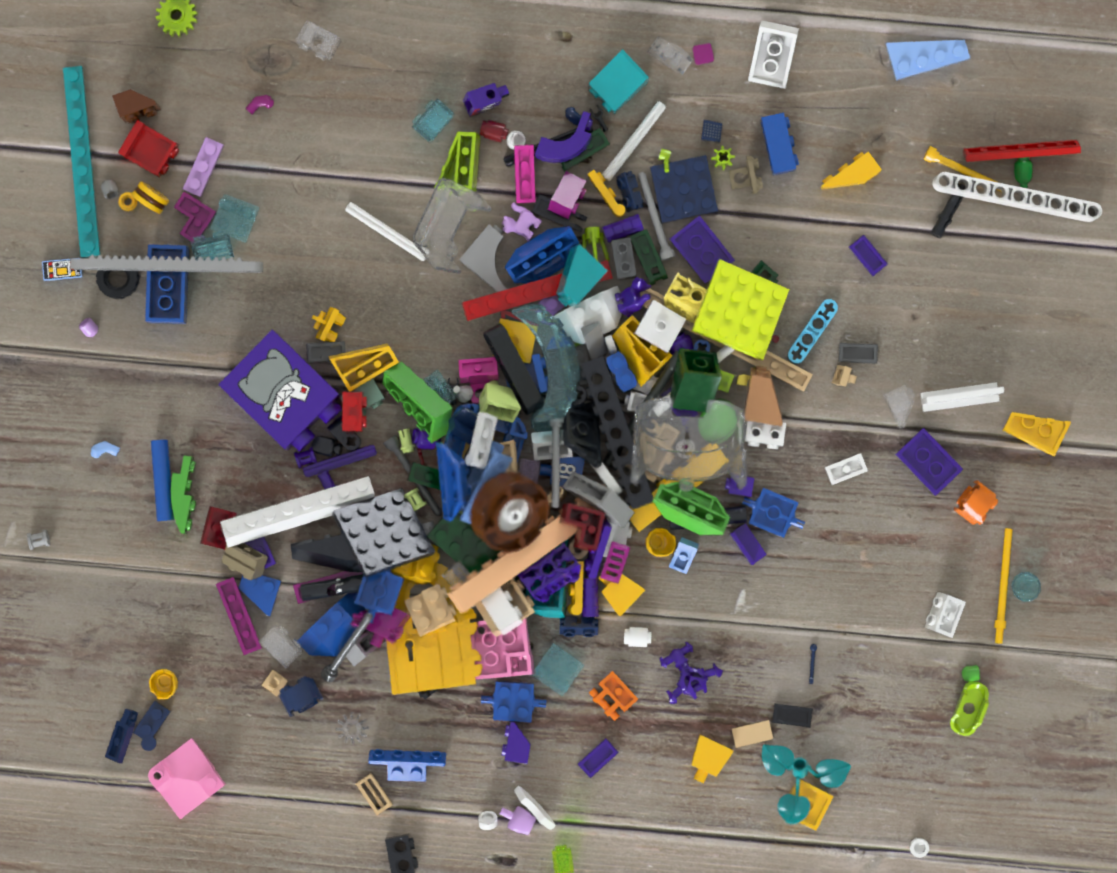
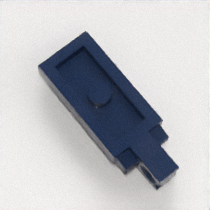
[105,709,138,764]

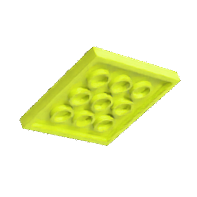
[692,259,789,361]

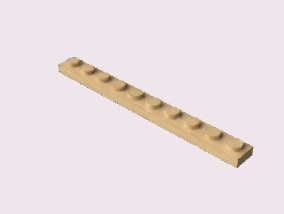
[640,289,813,392]

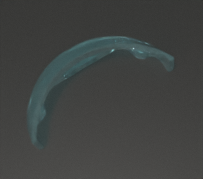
[512,304,580,424]

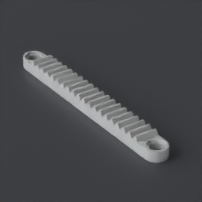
[70,255,263,273]

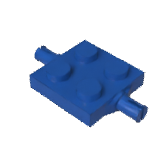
[742,488,805,538]
[355,570,404,624]
[481,681,546,723]

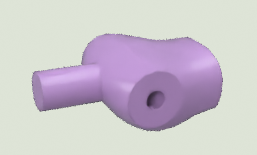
[499,806,536,835]

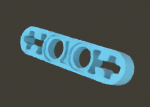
[787,299,838,364]

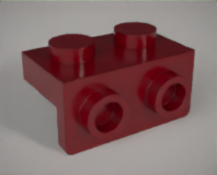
[200,506,237,550]

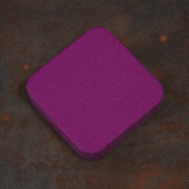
[692,43,714,65]

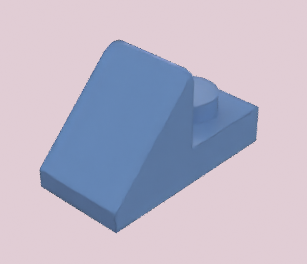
[669,537,699,574]

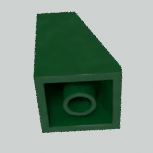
[670,348,722,412]

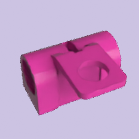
[458,357,499,404]

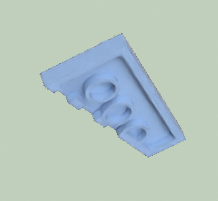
[886,40,970,80]

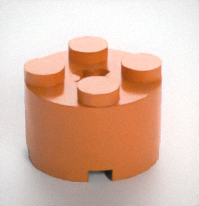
[954,480,999,525]

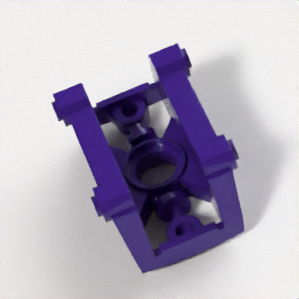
[517,542,581,602]

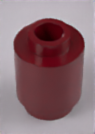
[479,120,509,143]

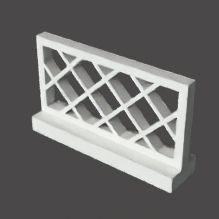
[920,382,1004,412]

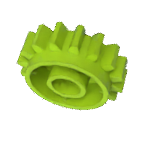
[155,0,198,37]

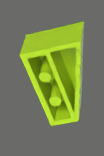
[434,131,481,193]

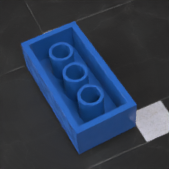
[145,244,189,324]

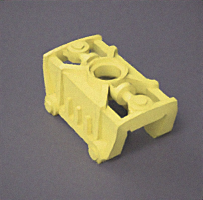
[664,273,707,323]

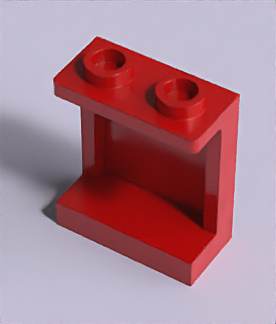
[118,120,179,178]

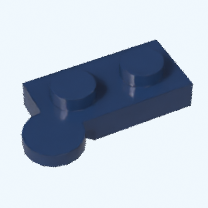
[133,700,171,751]

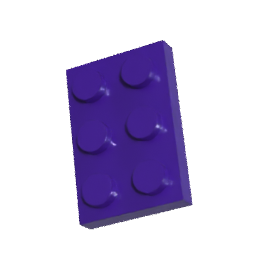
[669,215,735,284]
[895,428,963,496]

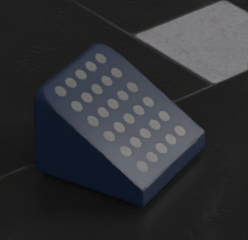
[701,120,722,142]

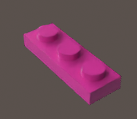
[514,144,535,203]

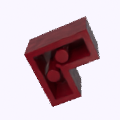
[559,503,605,551]

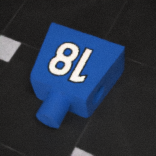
[539,457,584,489]

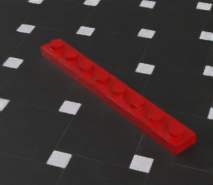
[462,260,613,321]

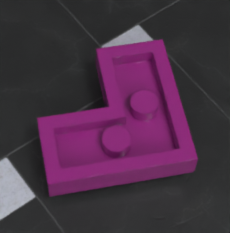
[174,192,217,244]

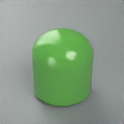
[961,665,980,682]

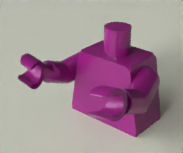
[351,608,411,648]

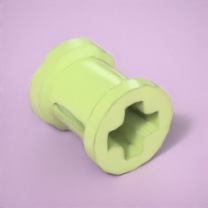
[404,487,427,512]

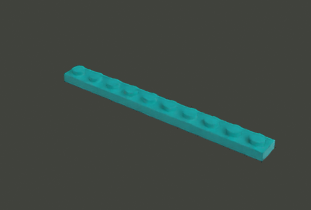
[63,66,101,258]

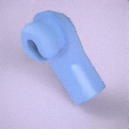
[90,441,120,458]

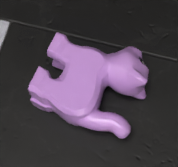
[502,203,542,241]

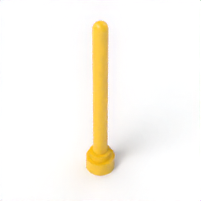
[923,146,1002,192]

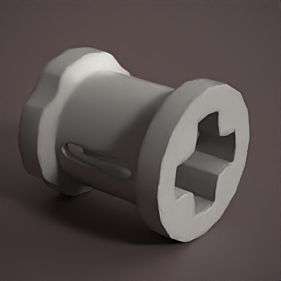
[27,529,50,550]

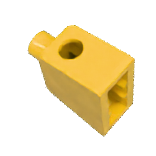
[598,571,645,616]
[691,734,733,783]

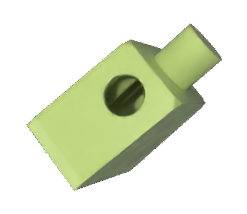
[479,380,521,423]

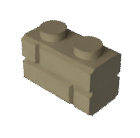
[222,543,268,580]

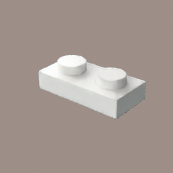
[825,453,868,485]

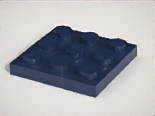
[650,155,718,223]

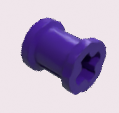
[294,447,317,469]

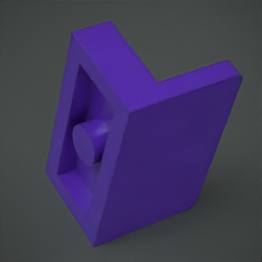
[729,523,767,566]

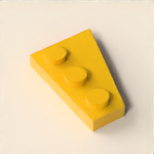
[1003,412,1071,457]

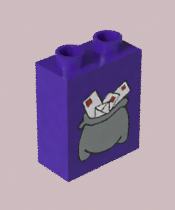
[218,330,342,452]

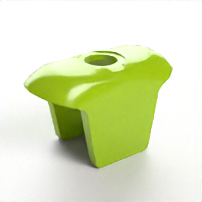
[950,681,989,736]

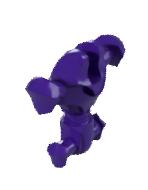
[659,642,723,704]

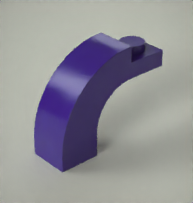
[535,111,593,163]

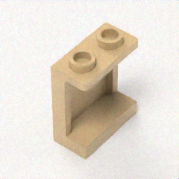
[475,578,535,637]

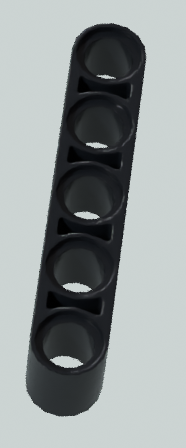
[483,323,545,415]

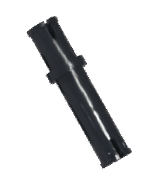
[930,183,965,239]

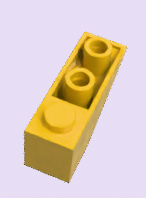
[820,151,882,190]

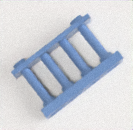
[460,440,512,524]

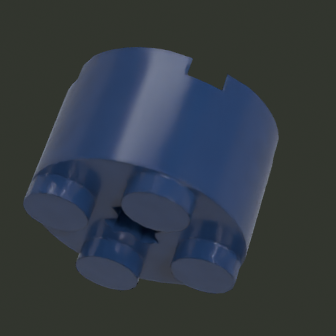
[279,676,324,717]

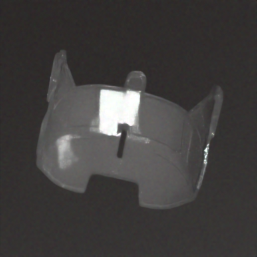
[631,398,747,491]

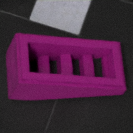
[600,541,630,584]

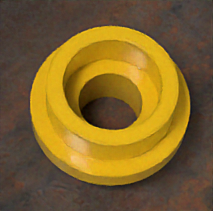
[118,192,138,211]

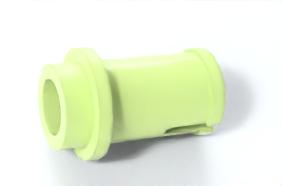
[398,428,415,454]

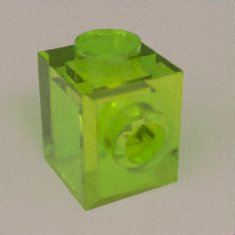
[552,845,574,873]

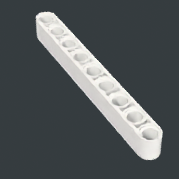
[932,172,1102,222]

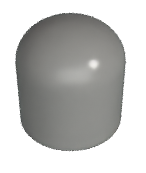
[101,180,119,199]

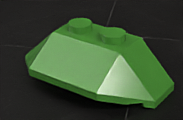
[653,481,730,535]

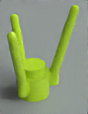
[582,227,610,262]

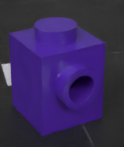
[725,474,755,497]

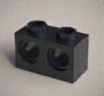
[385,834,418,873]

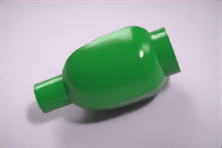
[1014,157,1033,189]

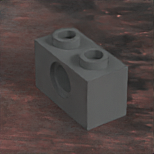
[611,238,636,280]

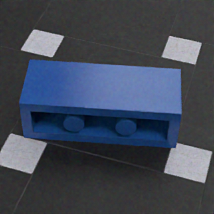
[760,113,799,176]

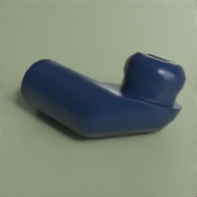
[565,107,592,126]

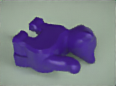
[615,277,651,318]

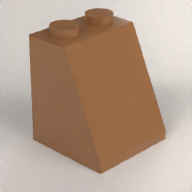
[743,366,783,426]

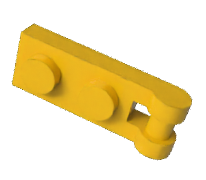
[587,170,625,218]
[567,561,584,615]

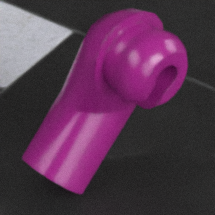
[245,95,274,115]

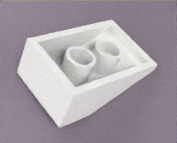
[748,20,799,89]

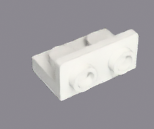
[925,592,966,638]

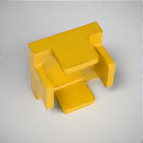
[789,779,834,831]

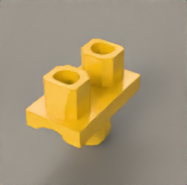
[311,307,346,342]

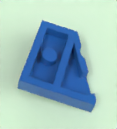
[239,575,281,616]

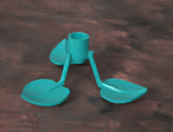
[762,744,851,825]

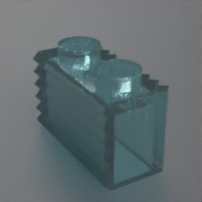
[412,98,455,144]
[190,231,234,261]

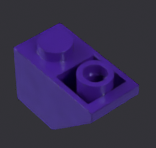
[502,721,531,764]

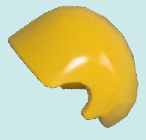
[645,528,676,557]
[149,669,178,700]

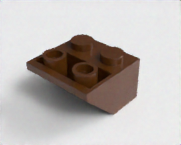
[112,89,161,124]

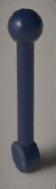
[809,644,817,684]

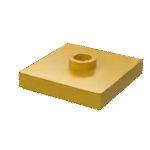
[499,318,538,364]

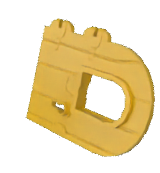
[386,563,483,695]

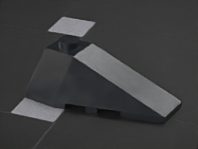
[291,532,362,572]

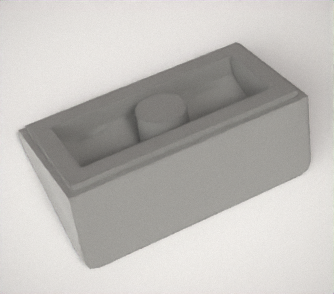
[581,322,608,360]

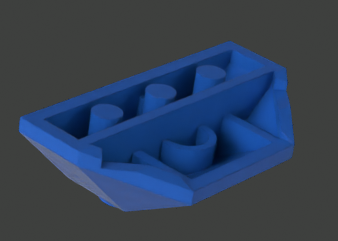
[505,226,579,284]
[436,442,471,521]
[297,593,366,657]

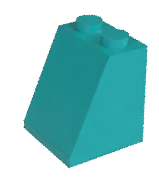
[588,49,649,114]
[556,244,608,307]

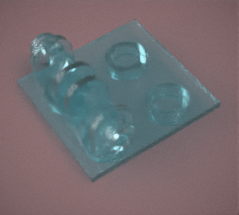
[211,194,260,243]
[531,643,584,697]

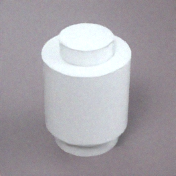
[624,627,651,647]

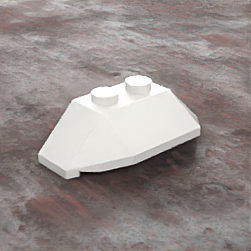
[549,286,623,345]

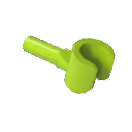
[659,148,671,173]

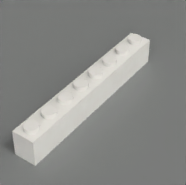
[221,476,375,548]

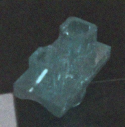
[423,369,458,403]

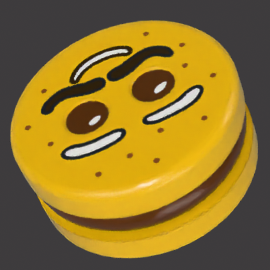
[132,181,169,214]

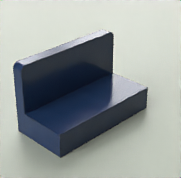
[449,406,478,445]

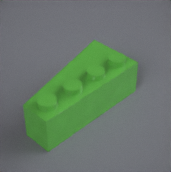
[383,361,452,444]

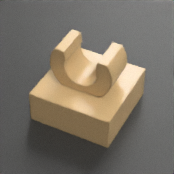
[832,365,857,387]
[262,669,288,696]

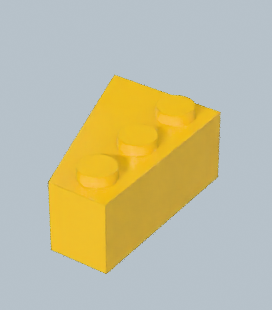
[612,315,672,387]
[329,343,399,392]

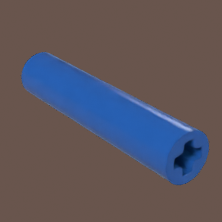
[151,440,174,521]

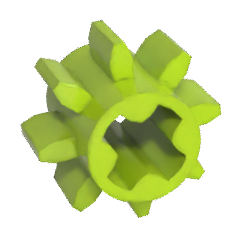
[711,145,735,170]

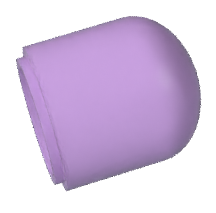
[79,318,98,337]

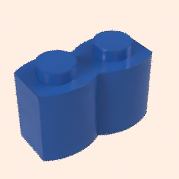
[606,351,637,393]

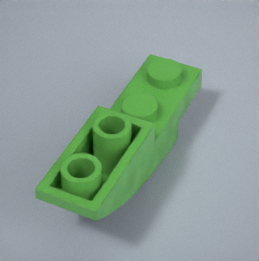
[171,455,196,534]

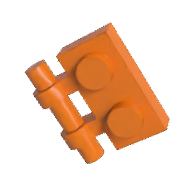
[589,671,638,721]

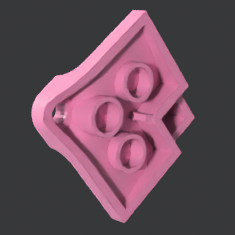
[471,618,535,679]
[148,738,226,819]

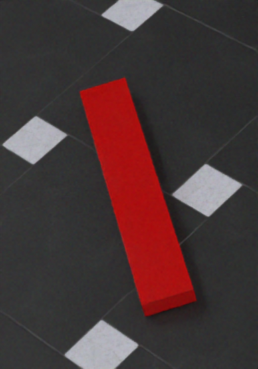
[963,140,1081,162]

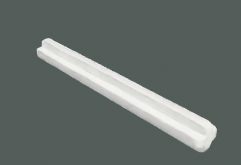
[602,101,666,181]
[345,202,428,261]

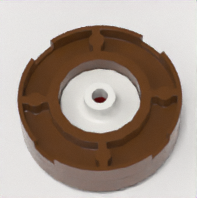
[470,472,549,553]

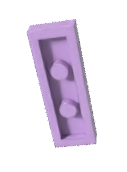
[183,137,224,198]

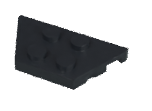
[562,400,602,468]

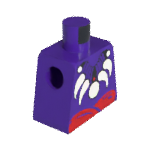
[463,83,509,117]

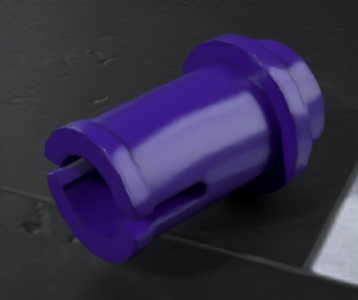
[317,470,338,489]

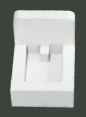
[624,391,651,415]

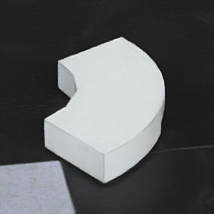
[514,786,556,830]

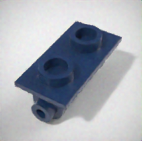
[616,171,644,213]
[560,616,598,637]

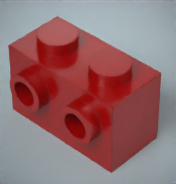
[342,392,367,432]

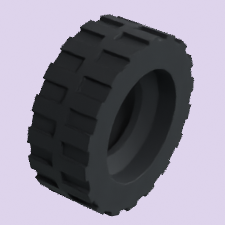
[96,257,140,299]

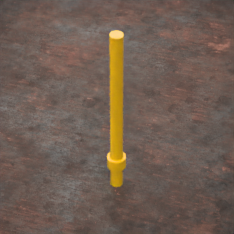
[994,528,1013,644]

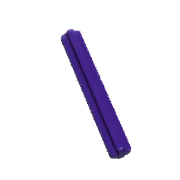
[303,445,377,478]

